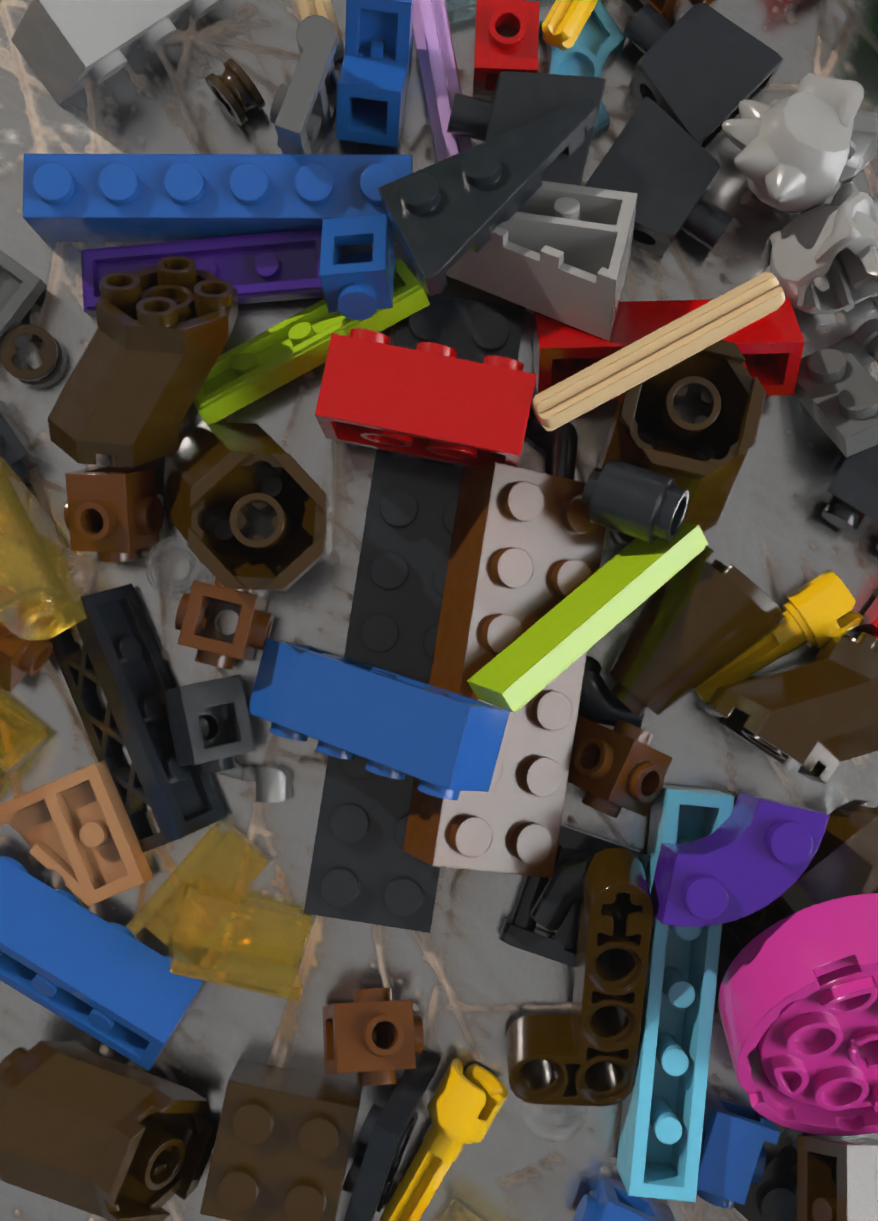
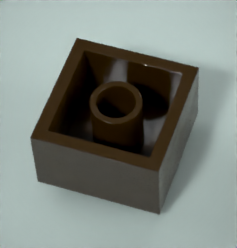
[200,1058,363,1221]

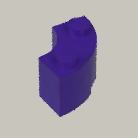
[650,792,830,927]

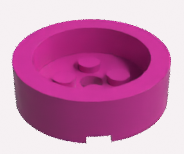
[718,893,878,1136]

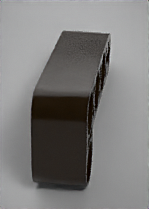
[506,848,653,1106]

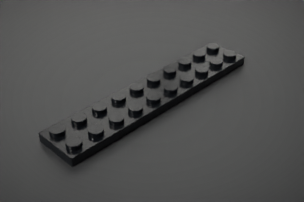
[304,292,526,933]

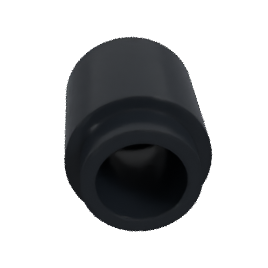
[582,458,689,543]

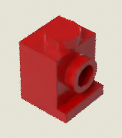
[473,0,540,95]

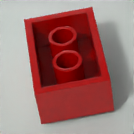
[315,328,537,467]

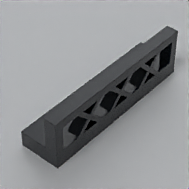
[49,583,228,853]

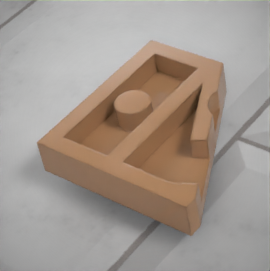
[0,760,154,906]

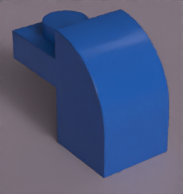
[336,0,414,148]

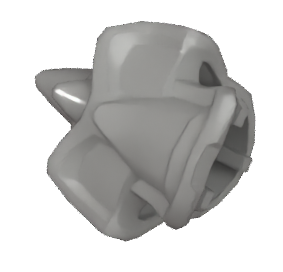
[722,73,878,213]
[763,182,878,314]

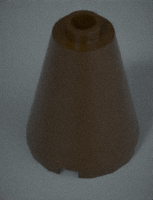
[609,546,786,717]

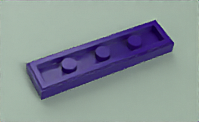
[81,229,325,317]

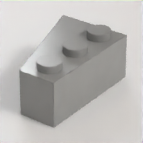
[11,0,223,106]
[445,181,638,342]

